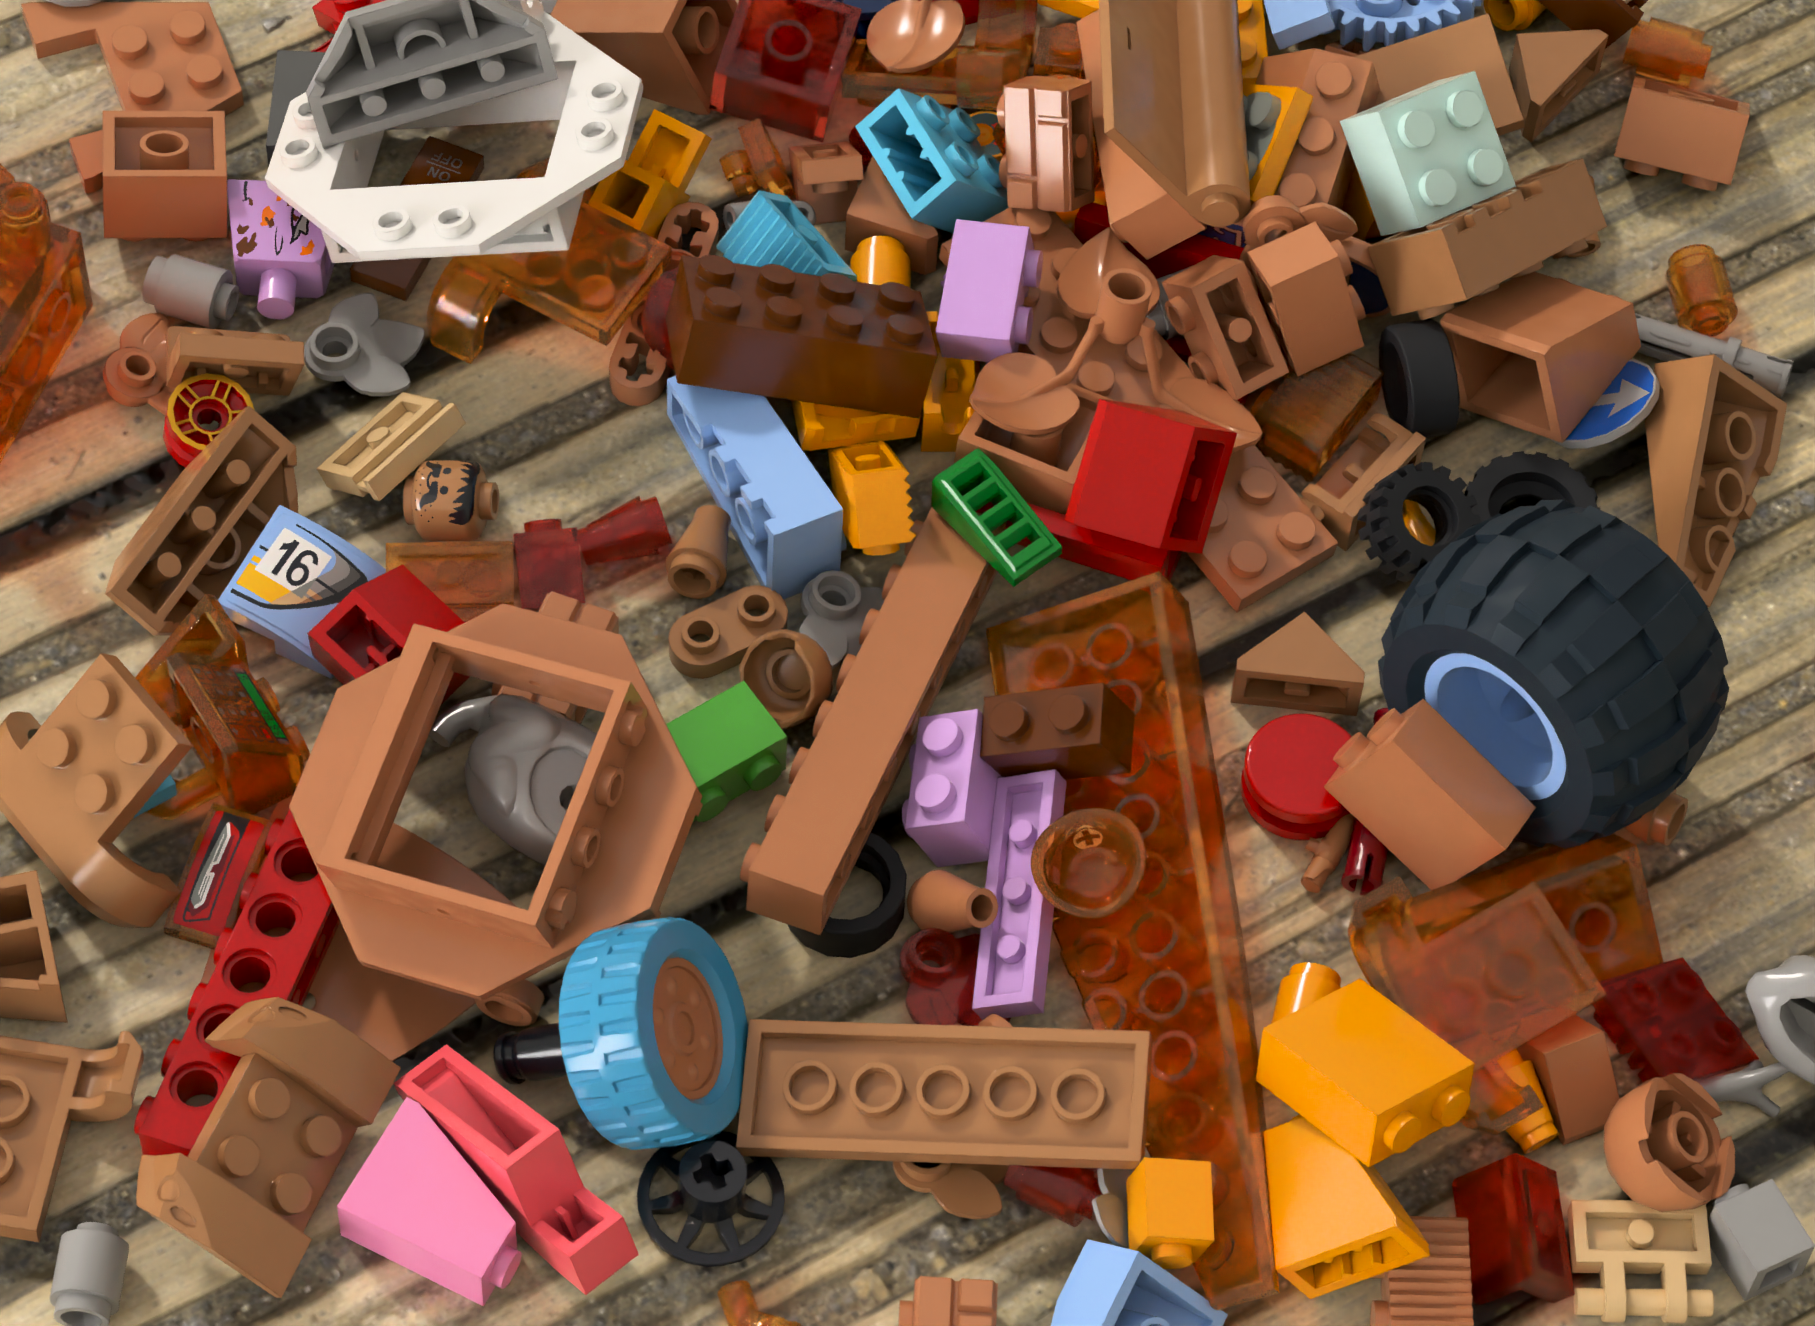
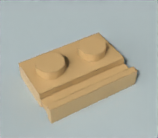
[316,392,466,501]

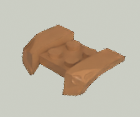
[136,997,401,1298]

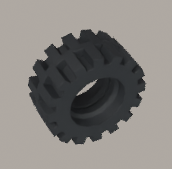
[1358,462,1481,582]

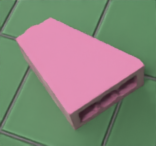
[337,1097,522,1306]

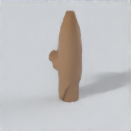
[1301,813,1355,893]

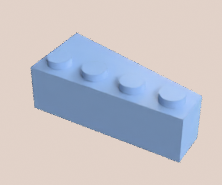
[667,376,847,599]

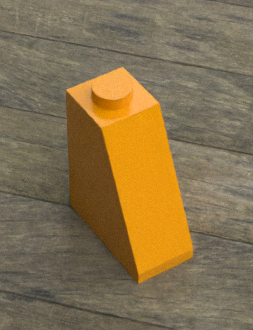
[1263,1114,1430,1299]

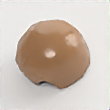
[739,629,833,730]

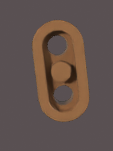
[669,585,788,679]

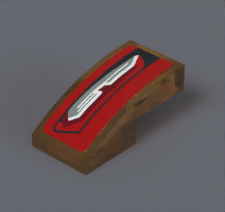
[164,803,274,950]

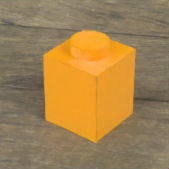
[1126,1157,1214,1269]

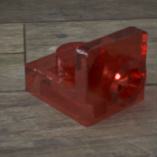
[511,519,585,610]

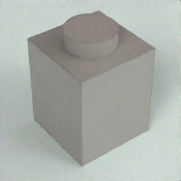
[1708,1179,1815,1301]

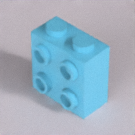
[855,88,1009,234]

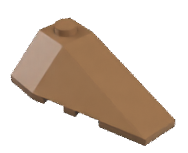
[1645,354,1787,607]

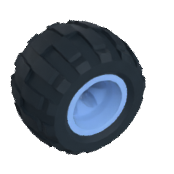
[1378,500,1729,849]

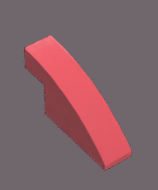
[393,1044,639,1295]

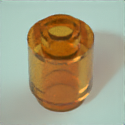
[1622,16,1713,88]
[1665,244,1738,337]

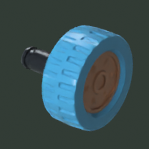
[493,917,748,1150]

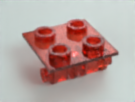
[1591,957,1759,1083]

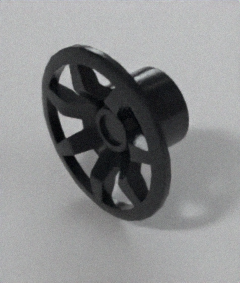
[637,1131,785,1267]

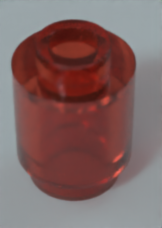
[1004,1165,1103,1227]

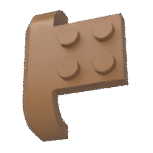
[0,653,193,928]
[0,1031,144,1242]

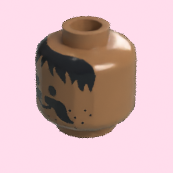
[403,460,499,541]

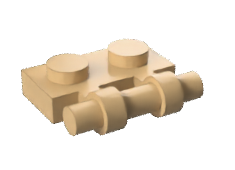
[1567,1200,1714,1324]

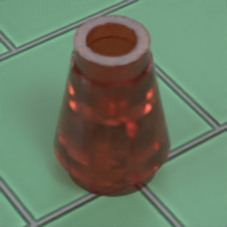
[575,495,672,566]

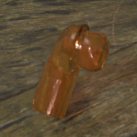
[145,766,222,820]

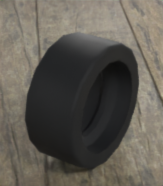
[1379,318,1460,438]
[788,832,907,958]

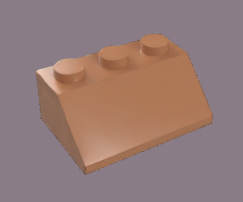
[1256,48,1380,210]

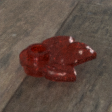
[899,928,1011,1026]

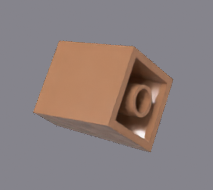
[550,0,750,115]

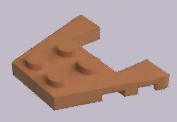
[21,2,244,194]

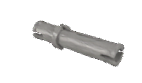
[1635,313,1794,399]

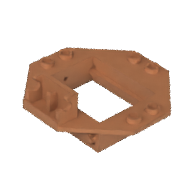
[289,603,703,1001]

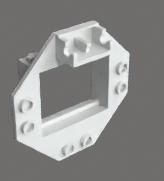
[265,0,644,263]

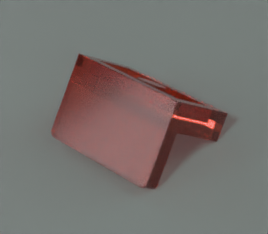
[1452,1153,1575,1305]

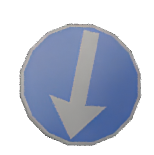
[1551,359,1660,449]

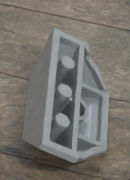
[306,0,558,148]

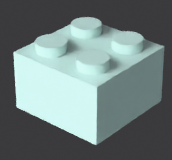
[1340,71,1516,236]

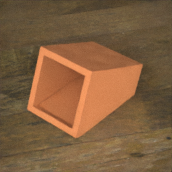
[1440,272,1641,443]

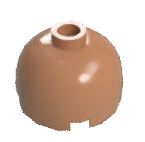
[1604,1073,1735,1212]

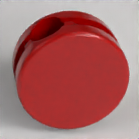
[1240,714,1352,840]

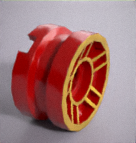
[163,373,254,467]

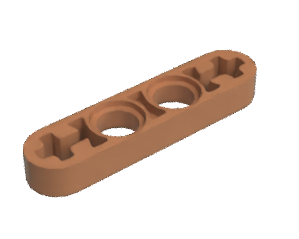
[609,202,719,406]

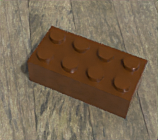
[665,255,938,418]

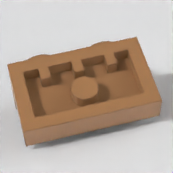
[166,326,305,396]

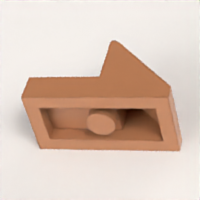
[788,141,864,224]

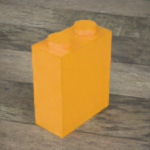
[1256,978,1475,1167]

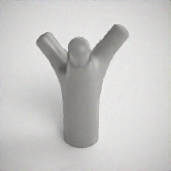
[1693,1060,1790,1118]

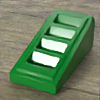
[931,448,1062,587]

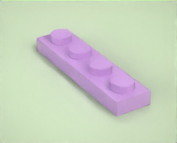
[972,769,1067,1020]

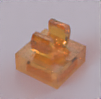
[719,118,795,197]

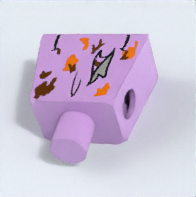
[227,179,335,319]

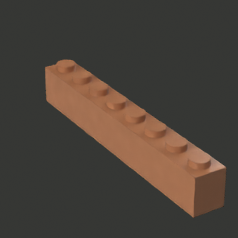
[740,507,1007,935]

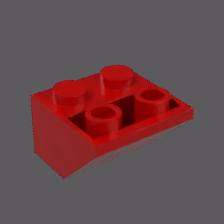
[1064,399,1237,554]
[307,564,470,705]

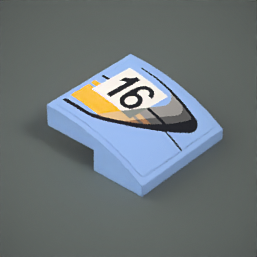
[217,505,388,679]

